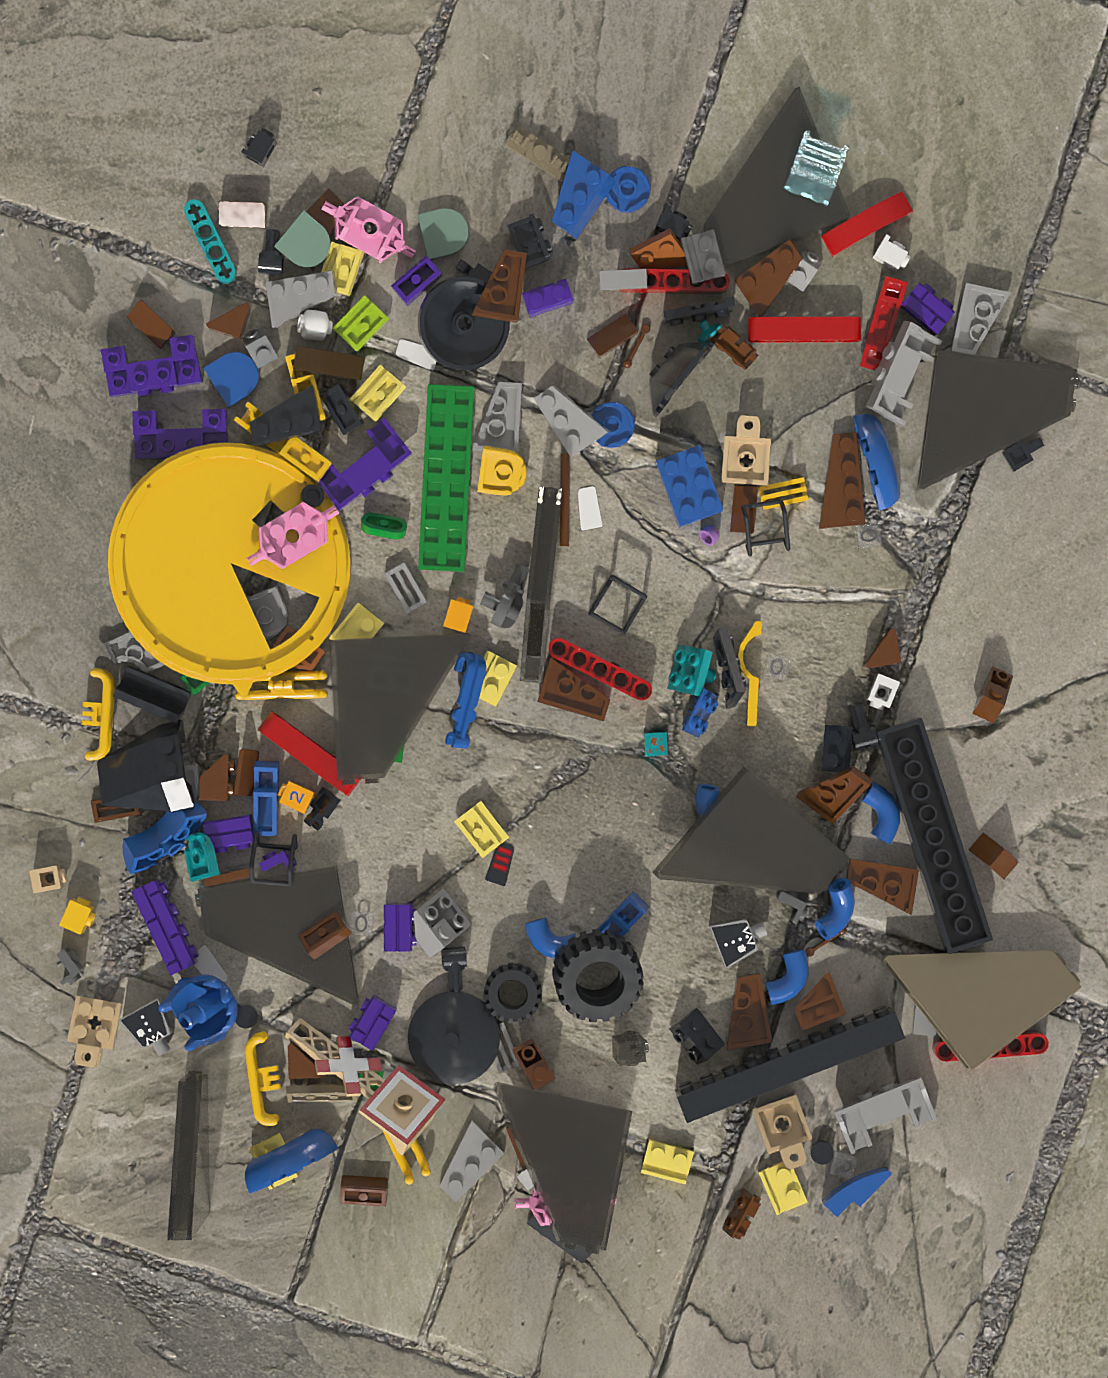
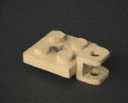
[721,415,771,486]
[67,996,123,1068]
[753,1095,812,1170]

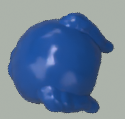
[158,974,238,1052]

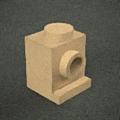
[29,864,67,894]

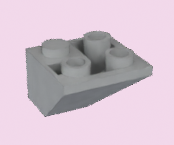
[414,888,472,957]

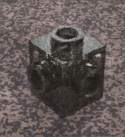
[612,1031,649,1066]

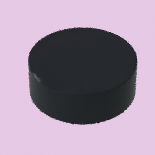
[300,484,324,508]
[235,1005,258,1029]
[810,1140,834,1165]

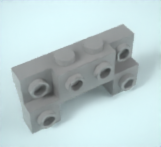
[866,321,942,426]
[833,1076,937,1154]

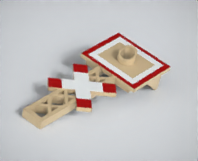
[285,1018,446,1156]

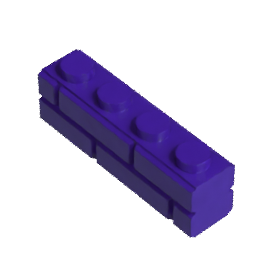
[131,878,199,976]

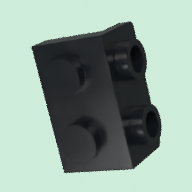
[508,213,553,269]
[822,725,852,772]
[669,1008,725,1065]

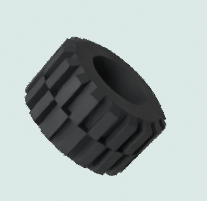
[484,962,542,1023]

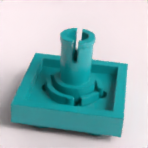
[667,644,716,697]

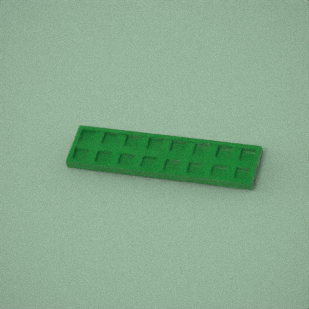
[418,384,474,572]

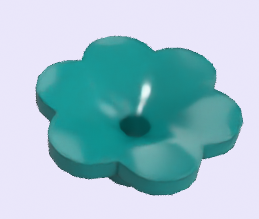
[697,319,722,342]

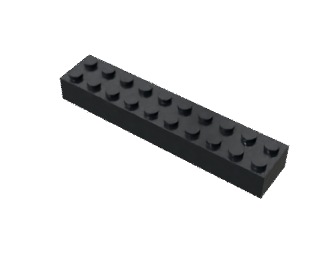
[876,717,993,954]
[675,1005,905,1123]

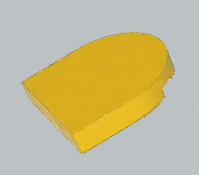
[477,446,527,495]

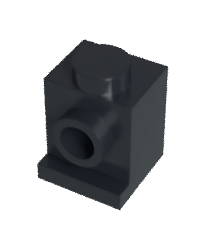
[241,128,277,168]
[655,205,693,242]

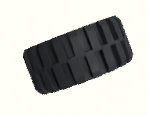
[552,929,644,1023]

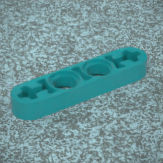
[184,199,237,284]

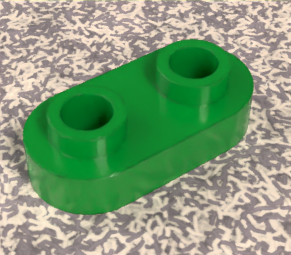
[361,512,407,540]

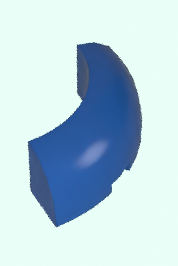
[853,414,900,511]
[122,802,207,874]
[245,1129,338,1194]

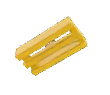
[758,477,809,510]

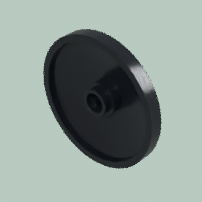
[418,276,510,370]
[408,991,501,1085]

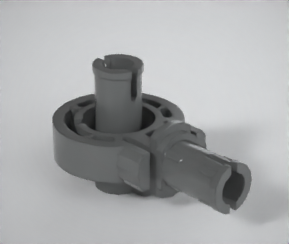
[480,564,530,629]

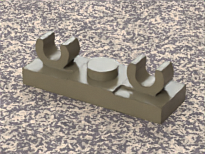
[504,125,570,183]
[286,1077,358,1103]

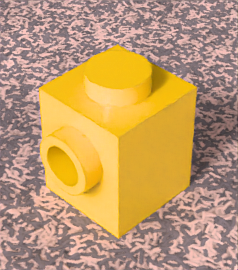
[59,896,96,935]

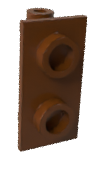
[711,325,759,370]
[722,1188,761,1240]

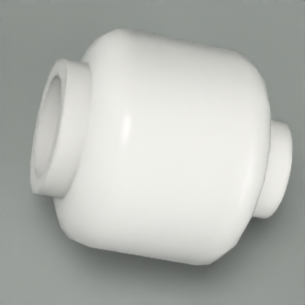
[297,309,333,341]

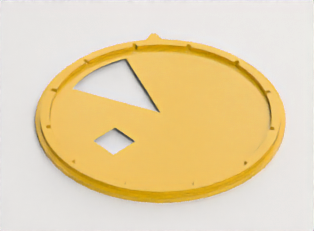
[108,443,350,697]

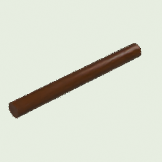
[560,453,570,547]

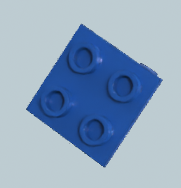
[682,689,719,738]

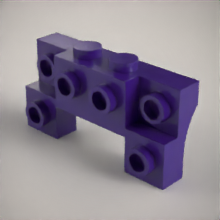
[101,335,203,398]
[132,409,229,461]
[316,418,413,511]

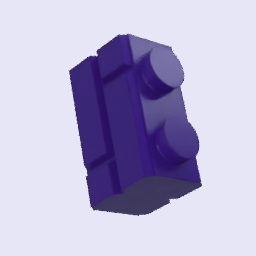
[391,256,442,306]
[522,278,573,318]
[900,283,955,336]
[203,814,254,854]
[384,903,417,952]
[348,995,397,1051]

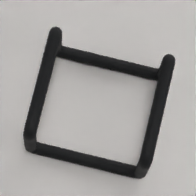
[741,499,791,557]
[588,575,647,635]
[249,831,298,886]

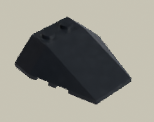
[649,341,716,418]
[97,720,195,813]

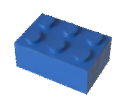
[655,445,724,528]

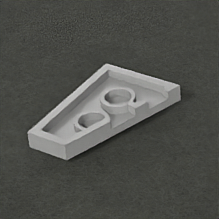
[266,271,337,329]
[950,283,1011,357]
[472,382,522,453]
[533,385,610,457]
[439,1120,505,1202]

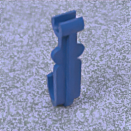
[445,652,486,749]

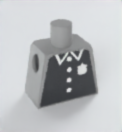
[709,918,767,968]
[119,996,173,1056]

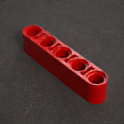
[619,268,730,294]
[748,317,861,343]
[548,638,652,701]
[258,711,362,796]
[932,1030,1049,1062]

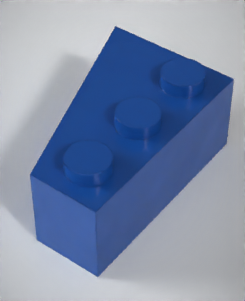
[552,151,616,239]

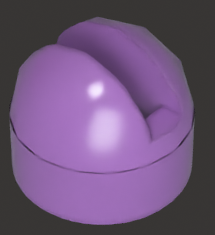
[699,525,720,546]

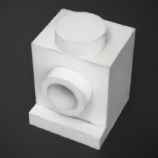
[873,234,911,272]
[866,673,900,710]

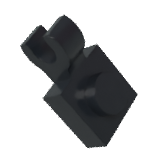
[456,259,492,282]
[1001,438,1044,472]
[304,787,341,831]

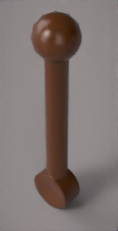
[623,324,650,368]
[805,927,847,957]

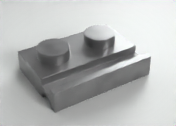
[681,229,726,284]

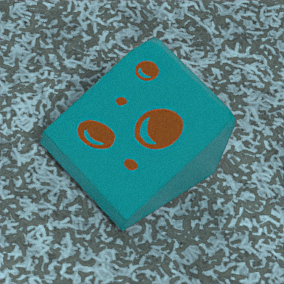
[644,732,668,757]

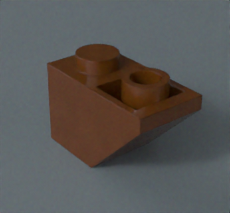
[972,666,1013,723]
[199,754,235,801]
[512,1038,556,1092]

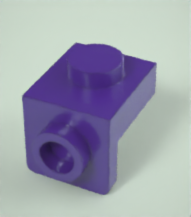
[259,850,297,872]

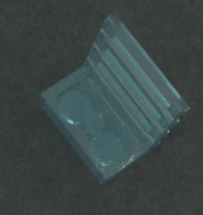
[784,130,849,205]

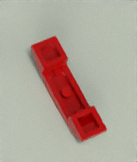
[821,191,913,257]
[859,276,908,371]

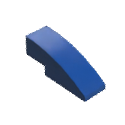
[253,761,279,836]
[597,891,650,936]
[822,1167,892,1217]

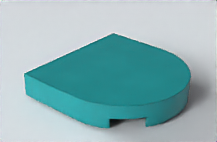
[184,832,220,882]

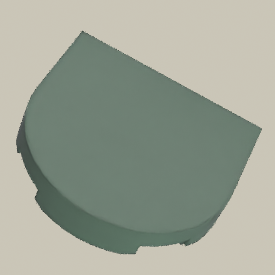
[418,208,469,260]
[274,210,330,267]

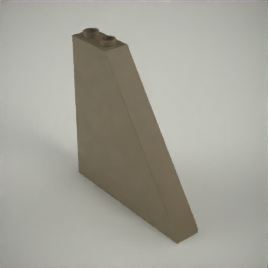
[882,950,1081,1073]

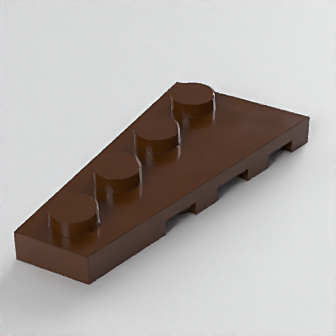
[819,432,865,529]

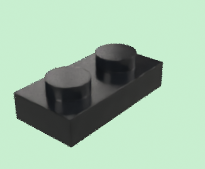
[320,383,365,435]

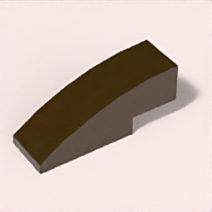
[293,345,365,380]

